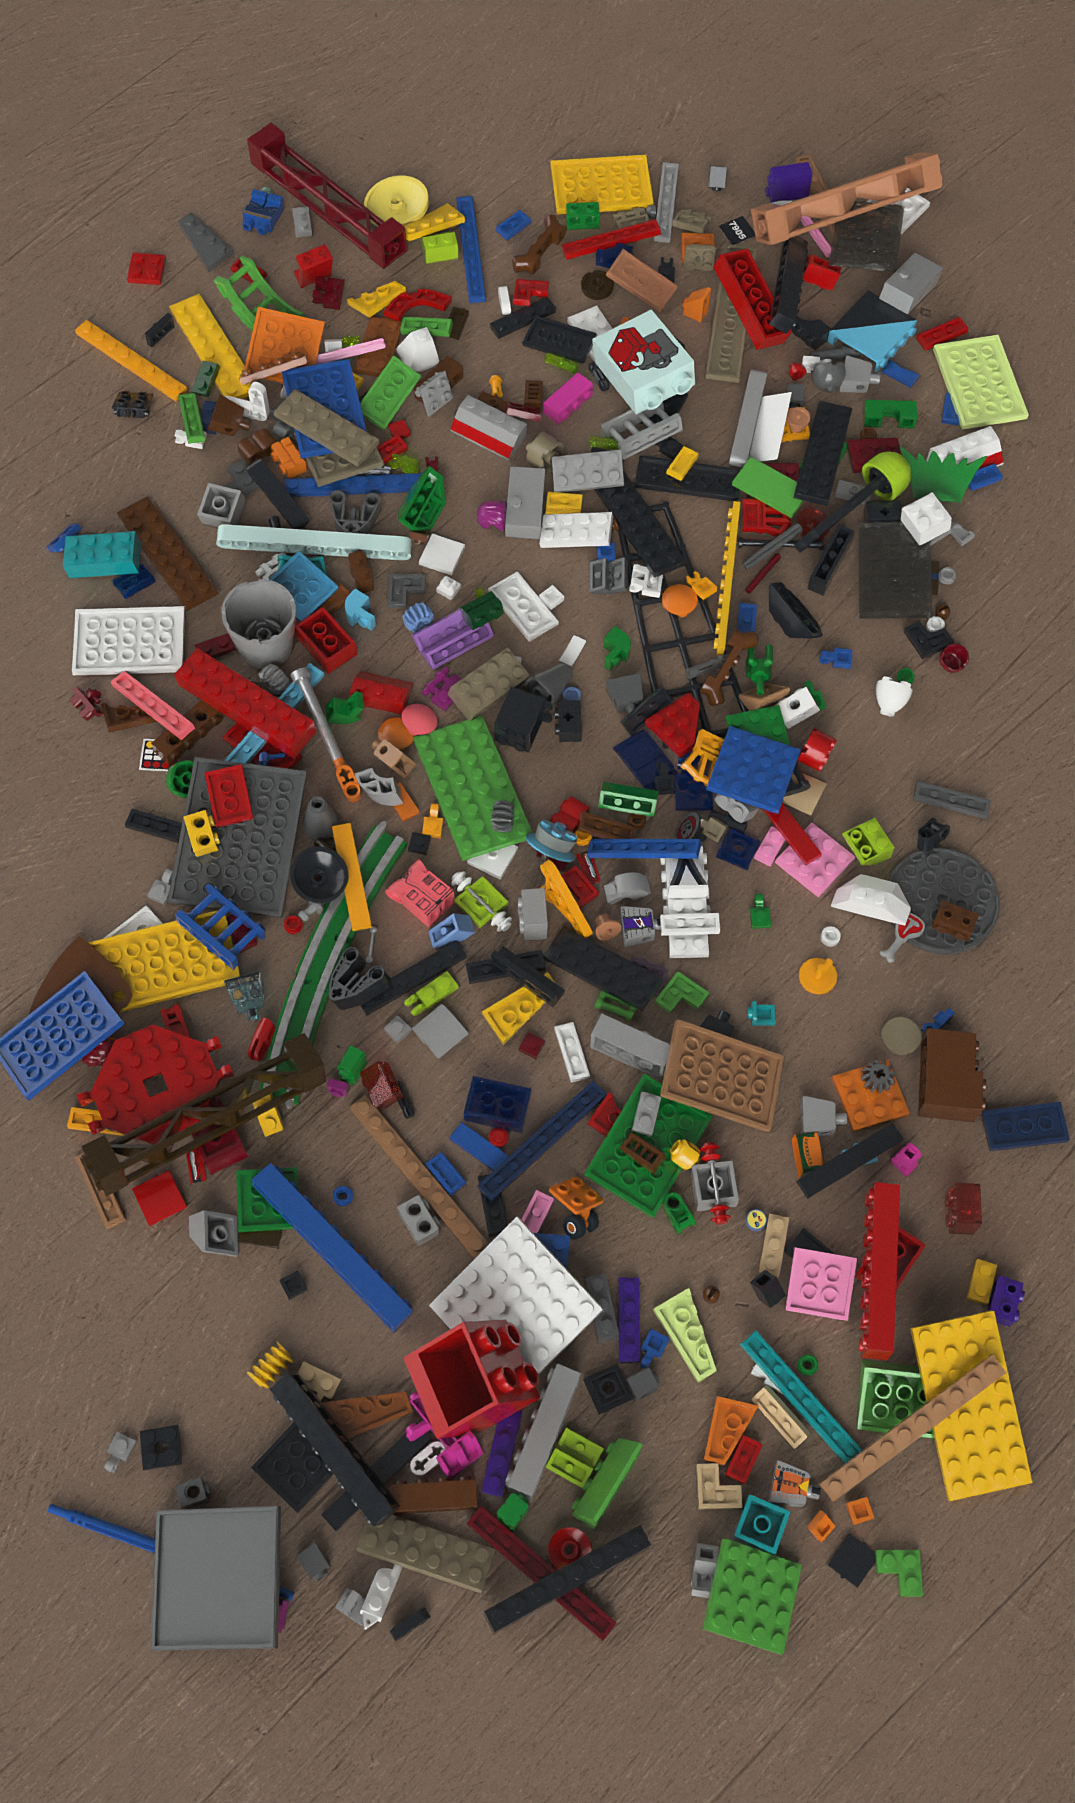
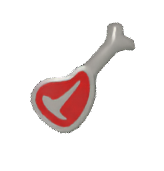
[880,913,925,963]

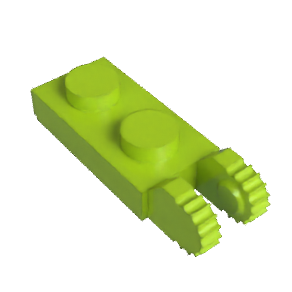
[404,971,459,1016]

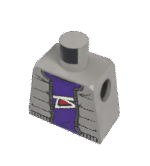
[620,906,661,948]

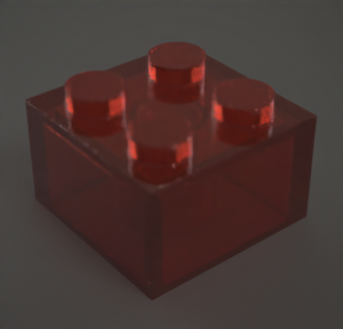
[945,1183,982,1235]

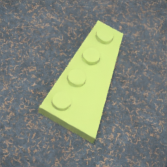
[653,1288,717,1383]

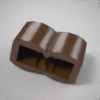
[237,428,278,465]
[348,550,374,593]

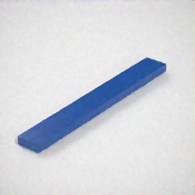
[456,196,486,303]

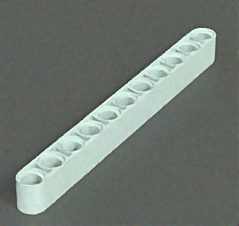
[216,524,412,560]

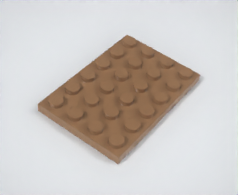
[660,1019,784,1132]

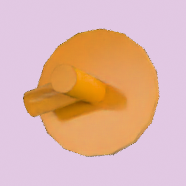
[799,958,837,995]

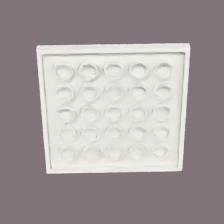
[429,1217,604,1375]

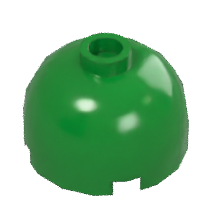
[165,760,194,798]

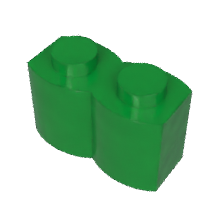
[337,1045,368,1085]

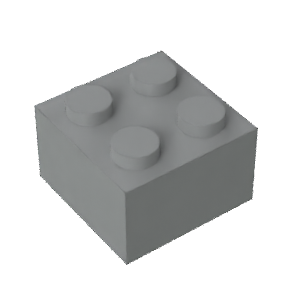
[197,483,246,527]
[517,888,548,941]

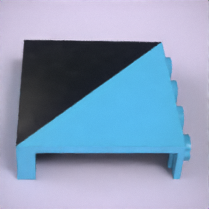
[827,290,917,372]

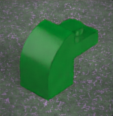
[603,626,631,671]
[325,691,365,725]

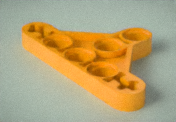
[540,860,593,938]

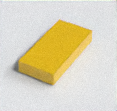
[666,446,699,481]

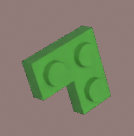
[655,972,710,1014]
[875,1550,923,1597]

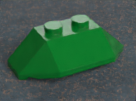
[398,466,446,531]

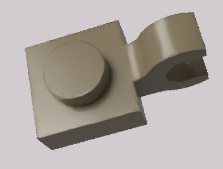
[699,813,728,843]

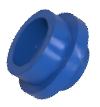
[333,1186,353,1206]

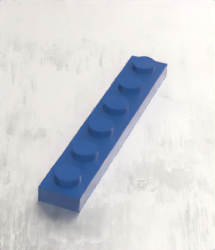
[587,839,701,859]

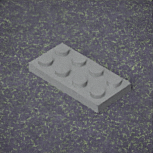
[552,450,624,493]

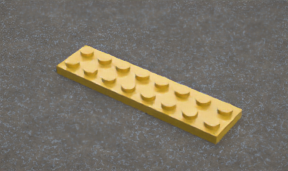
[169,294,254,399]

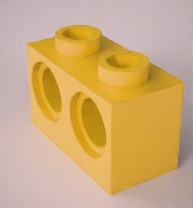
[184,810,220,857]

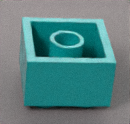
[732,1494,790,1555]

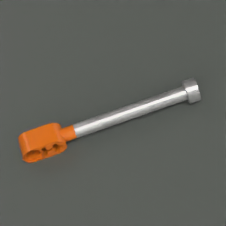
[290,667,362,803]

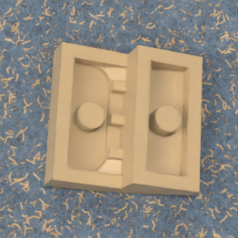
[782,772,827,815]

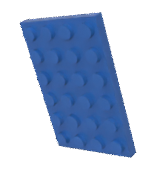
[282,359,367,459]
[0,971,125,1101]

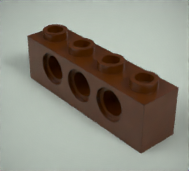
[151,700,223,765]

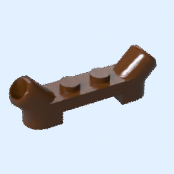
[512,215,567,274]
[699,628,758,706]

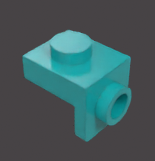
[747,1001,775,1026]

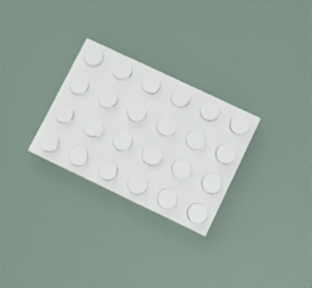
[72,606,185,676]

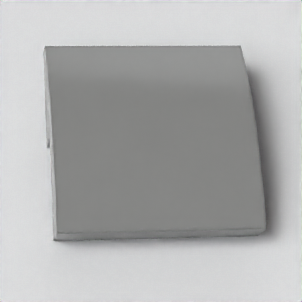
[411,1004,469,1059]

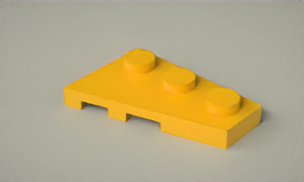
[347,281,406,318]

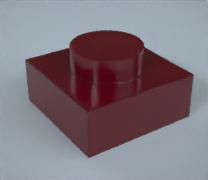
[519,1032,545,1060]

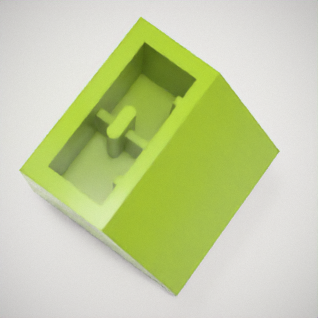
[842,818,895,865]

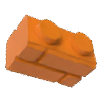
[270,437,307,479]

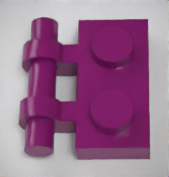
[421,667,461,712]

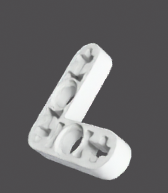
[224,382,270,421]

